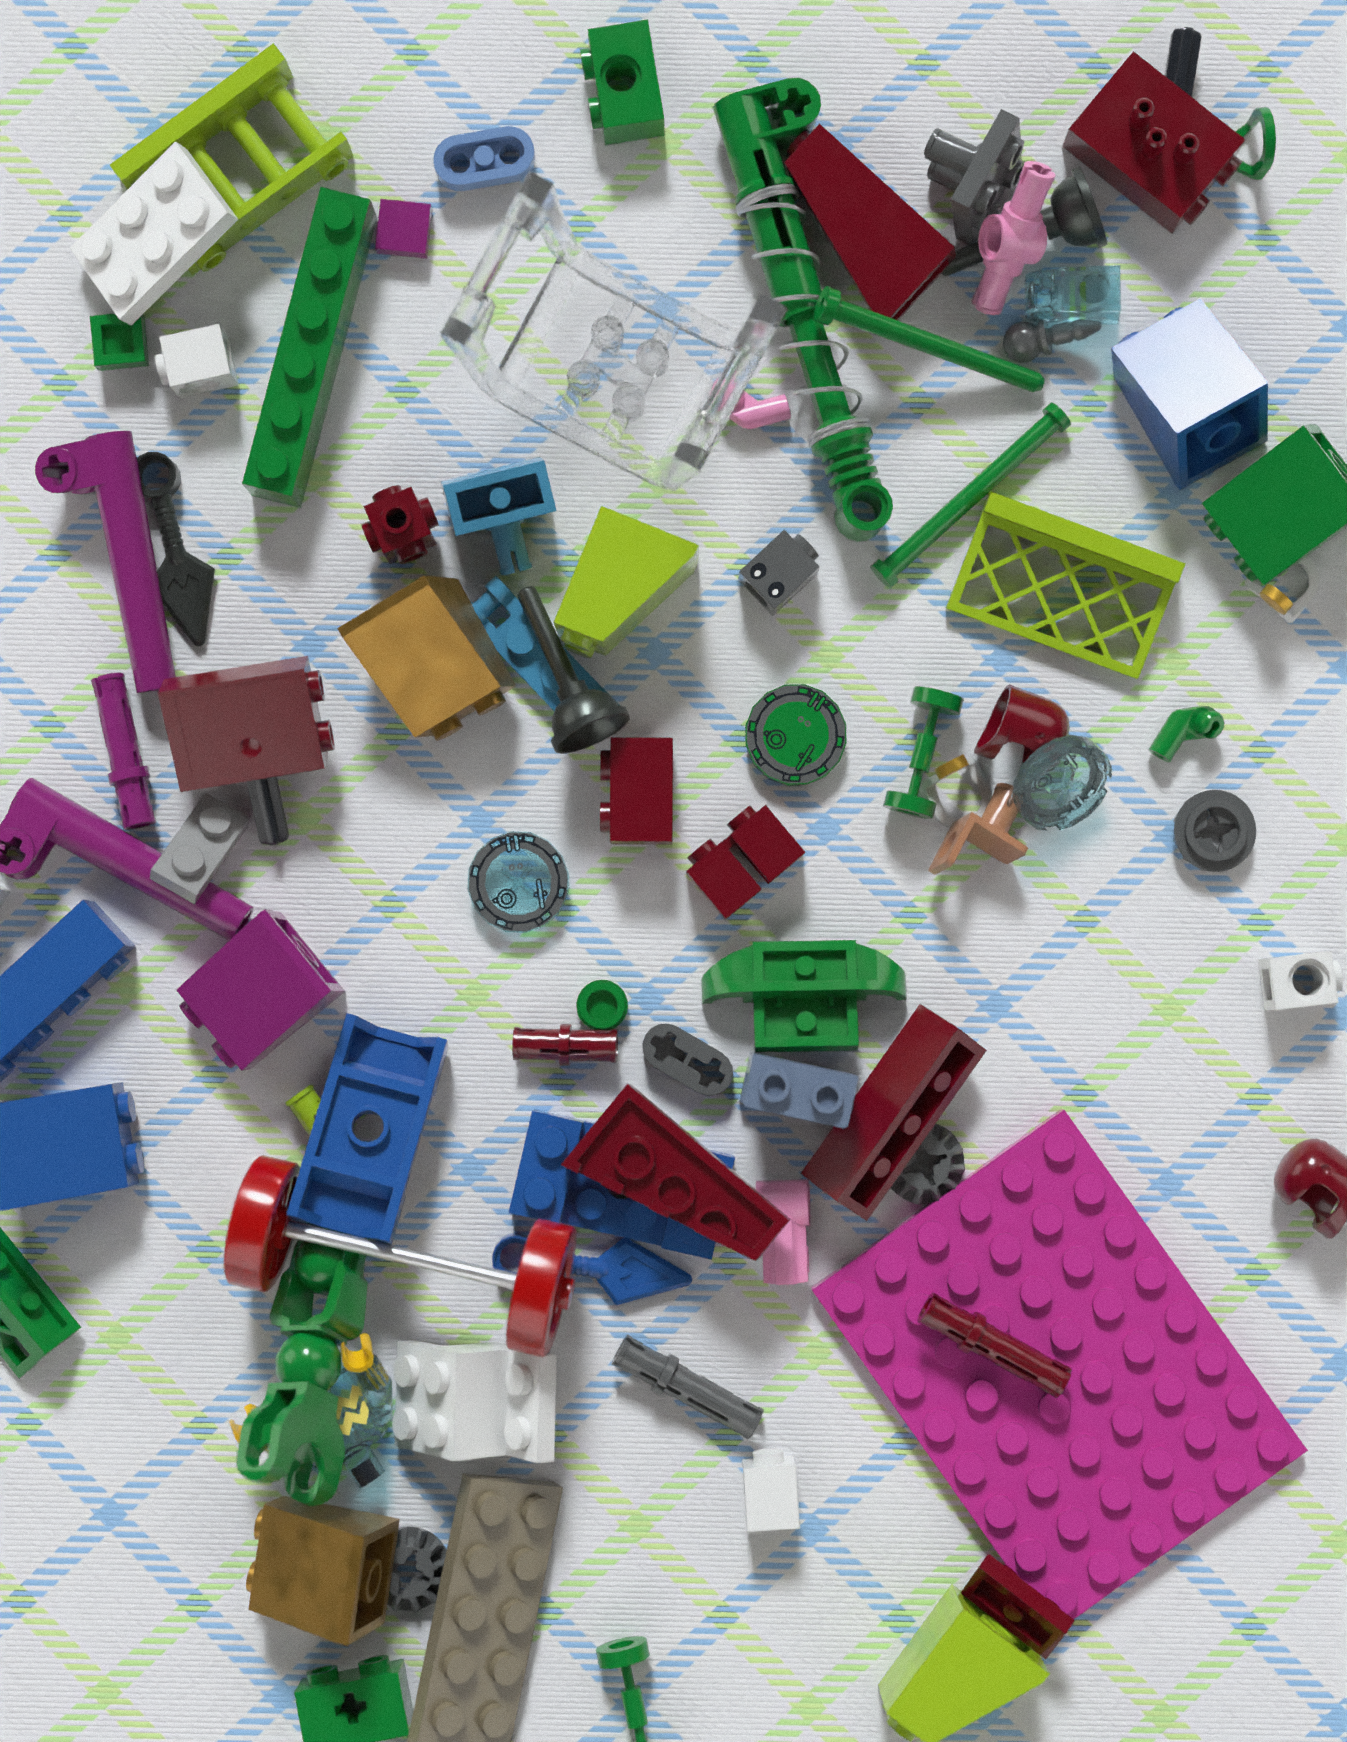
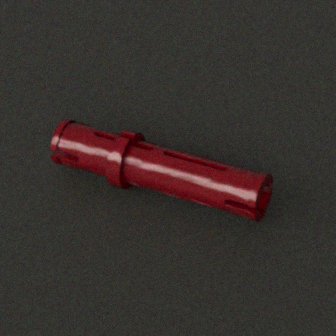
[917,1292,1072,1398]

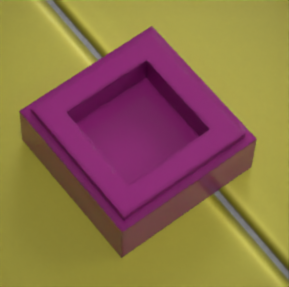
[375,199,433,259]

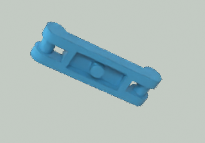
[470,576,619,711]

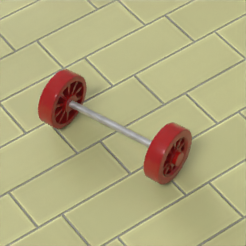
[224,1155,577,1358]

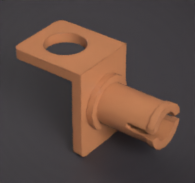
[928,783,1028,875]

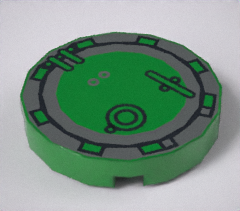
[745,684,847,786]

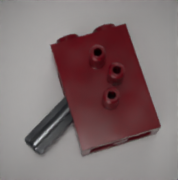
[1062,27,1245,234]

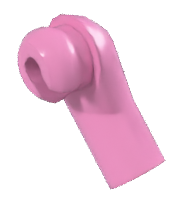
[716,380,791,429]

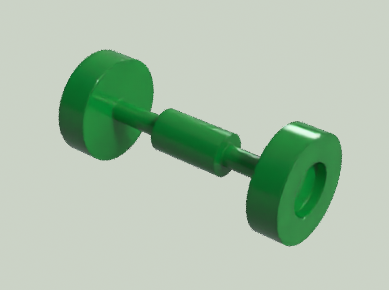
[883,686,964,819]
[596,1636,650,1742]

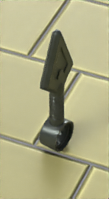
[137,451,215,647]

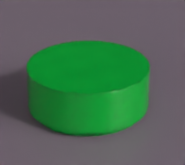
[576,980,628,1031]

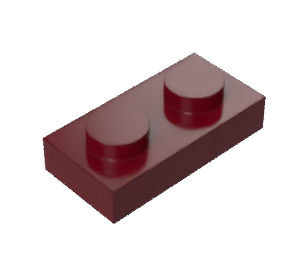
[960,1553,1075,1660]

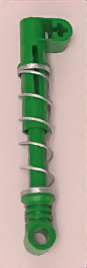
[713,78,893,542]

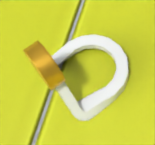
[1245,556,1319,623]
[920,754,992,828]

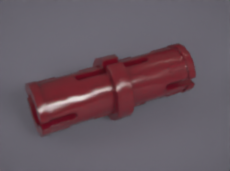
[512,1024,618,1066]

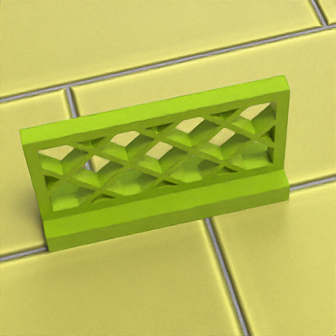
[946,491,1186,679]

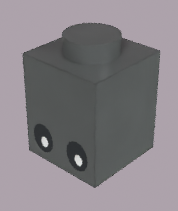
[738,530,820,616]

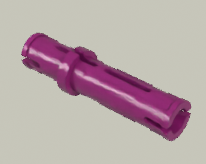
[91,673,156,830]

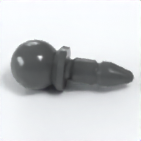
[1003,319,1102,363]

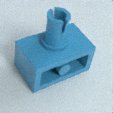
[441,457,557,575]

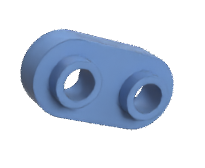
[433,126,535,191]

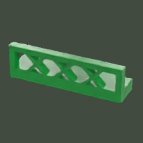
[0,1227,81,1379]

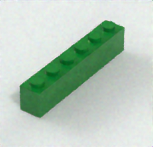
[242,187,377,508]

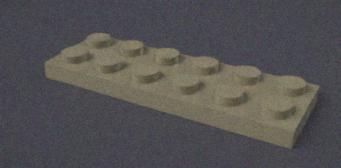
[407,1473,563,1742]

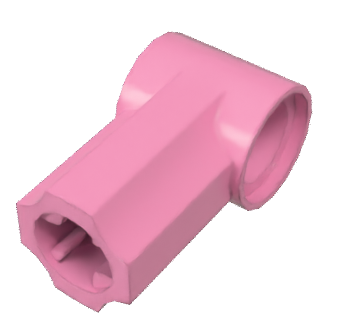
[756,1179,811,1285]

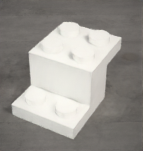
[392,1340,557,1463]

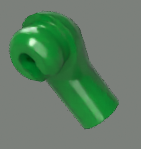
[1148,706,1225,763]

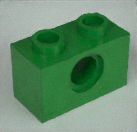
[580,19,665,145]

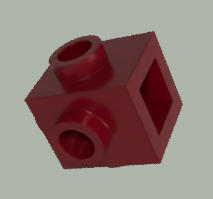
[361,485,439,564]

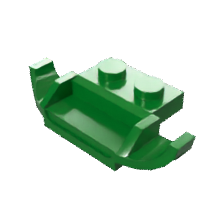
[701,940,907,1053]

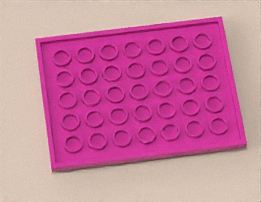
[811,1109,1308,1619]

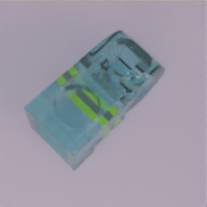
[1025,265,1121,325]

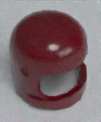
[974,684,1070,772]
[1274,1139,1347,1239]

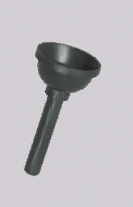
[942,167,1108,276]
[517,586,630,754]

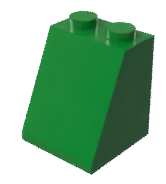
[1202,424,1347,586]

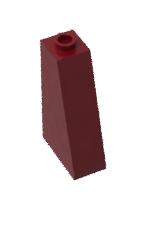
[784,123,956,321]

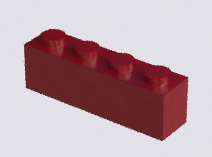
[800,1004,987,1221]

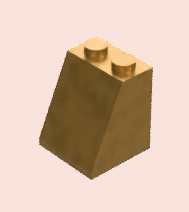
[337,575,516,741]
[246,1496,400,1646]

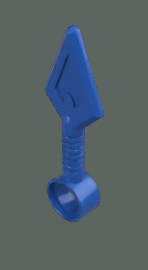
[492,1233,692,1305]

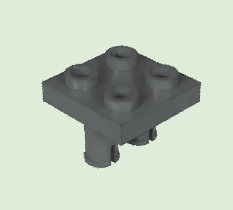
[924,109,1025,245]

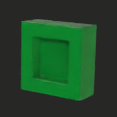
[90,313,149,371]

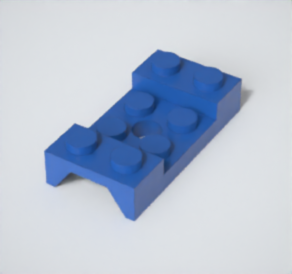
[286,1013,449,1245]
[508,1109,735,1260]

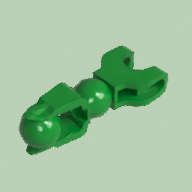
[236,1240,368,1507]

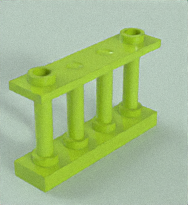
[110,43,354,276]

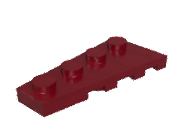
[561,1084,791,1262]

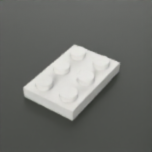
[70,142,238,325]

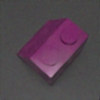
[176,909,345,1071]

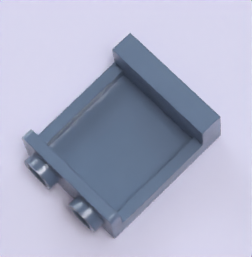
[739,1051,859,1128]

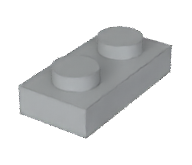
[150,793,250,904]

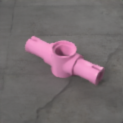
[971,161,1055,316]

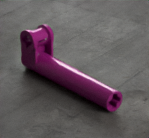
[35,431,176,693]
[0,778,254,940]

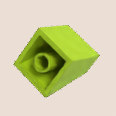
[554,506,699,659]
[878,1584,1050,1742]

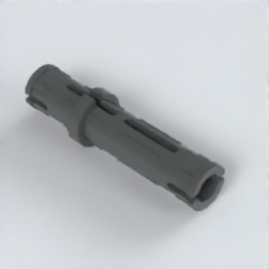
[611,1334,764,1439]

